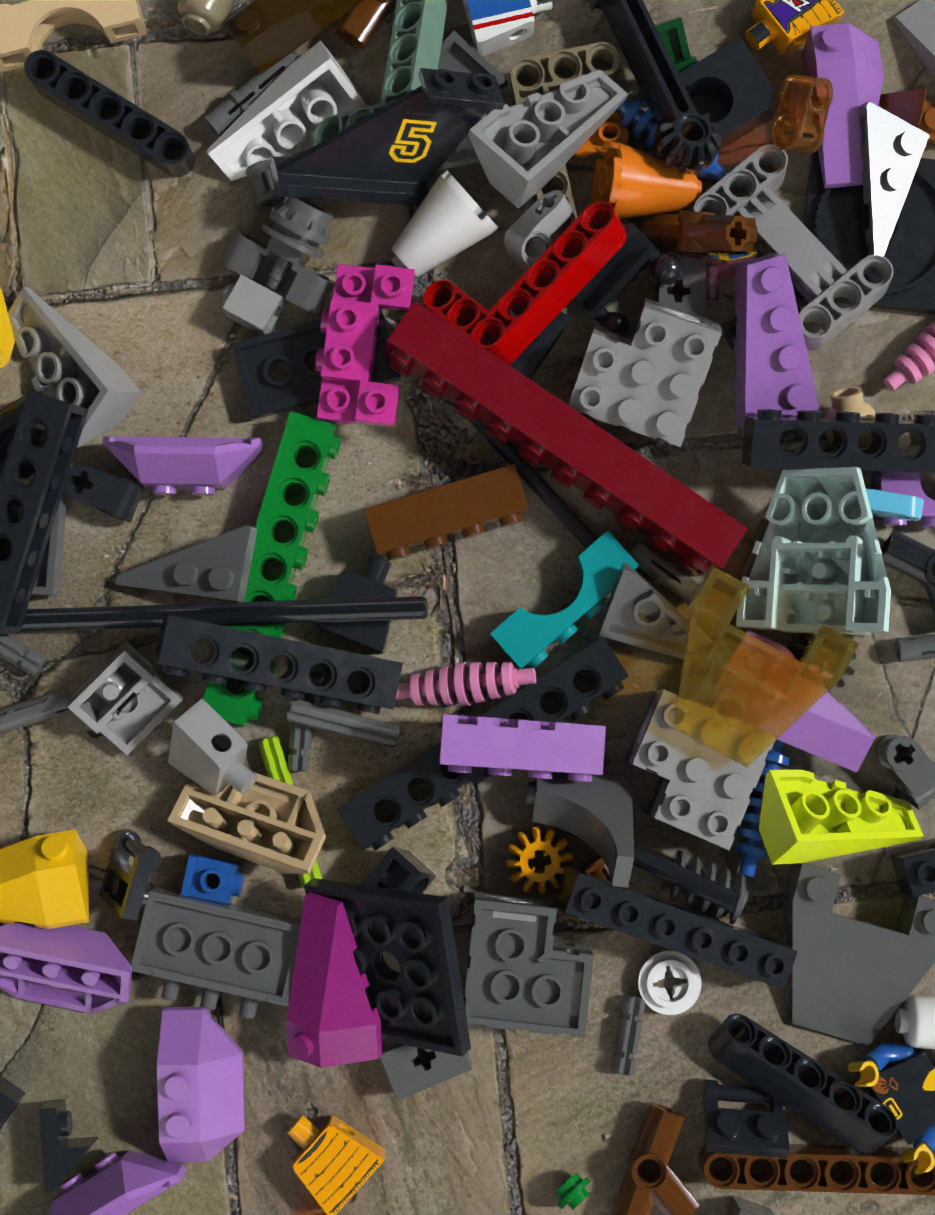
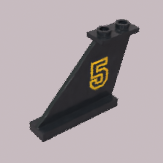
[270,68,505,206]

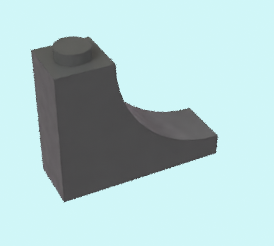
[526,772,634,888]

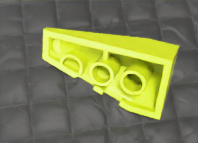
[759,770,924,865]

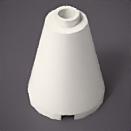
[391,169,498,277]

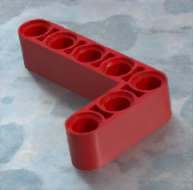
[423,201,627,365]

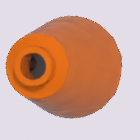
[591,140,702,219]

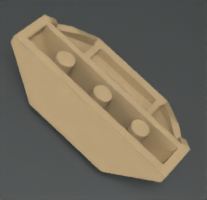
[167,772,326,874]

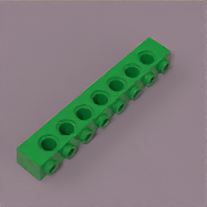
[203,411,342,726]

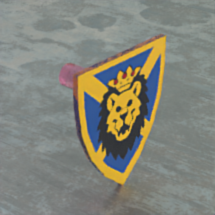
[667,246,758,300]

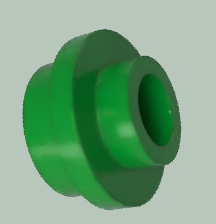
[553,1172,590,1211]

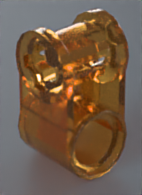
[772,74,833,154]

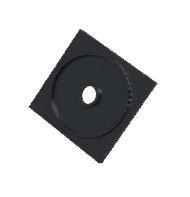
[795,144,935,315]
[304,878,471,1057]

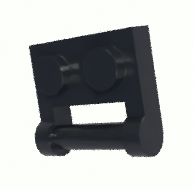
[99,829,162,921]
[703,1079,790,1158]

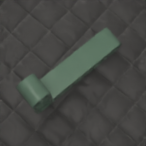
[313,0,447,144]

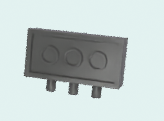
[131,886,301,1019]

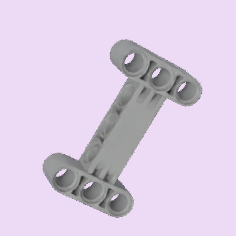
[693,144,894,351]

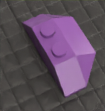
[103,436,265,496]
[0,922,132,1014]
[157,1007,245,1162]
[47,1150,187,1215]

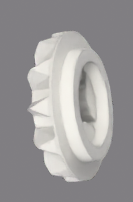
[638,950,702,1015]

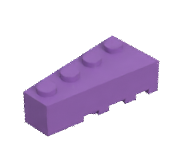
[733,254,820,430]
[440,714,606,782]

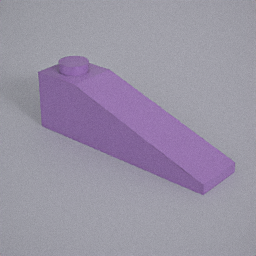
[802,23,884,188]
[706,629,875,772]

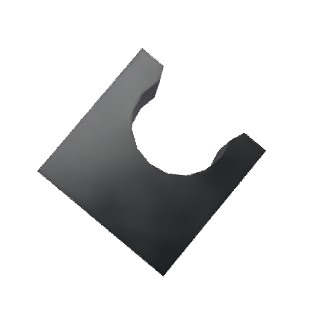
[678,37,781,151]

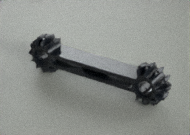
[584,0,722,175]

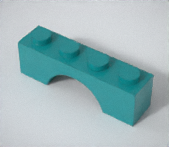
[489,531,639,669]

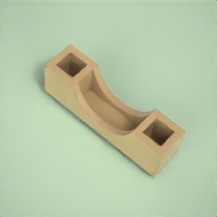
[0,0,147,72]

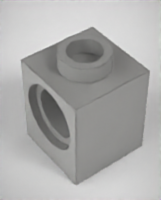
[222,275,286,335]

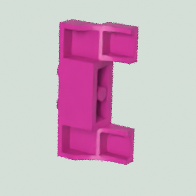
[315,264,415,427]

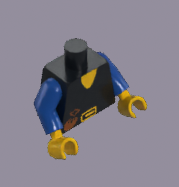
[848,1044,935,1174]

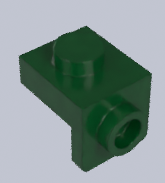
[655,17,697,73]

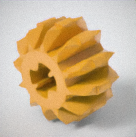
[505,826,573,895]

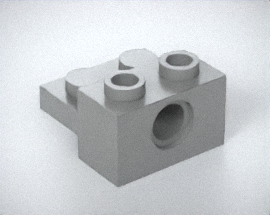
[68,640,183,755]

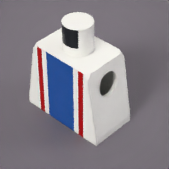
[462,0,553,56]

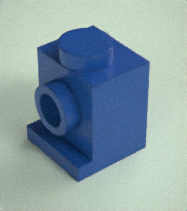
[180,853,245,904]

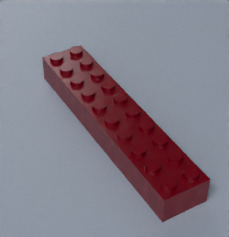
[385,301,748,575]

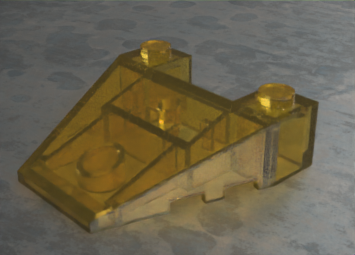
[673,567,859,768]

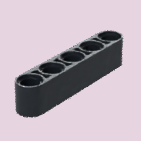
[24,50,195,177]
[708,1013,898,1155]

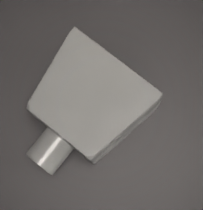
[168,699,258,794]

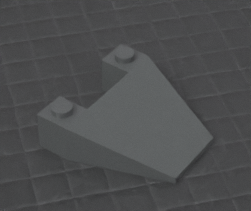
[783,863,935,1046]

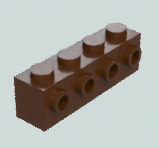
[364,464,529,562]

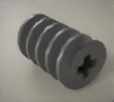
[661,850,750,925]

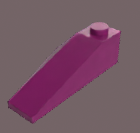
[286,892,382,1068]

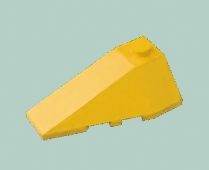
[0,829,89,929]

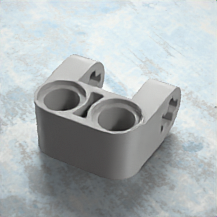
[504,190,573,274]

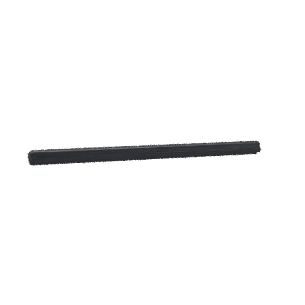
[20,596,428,632]

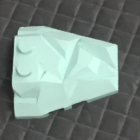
[736,467,891,635]

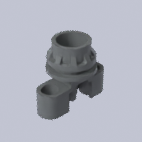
[221,197,335,315]

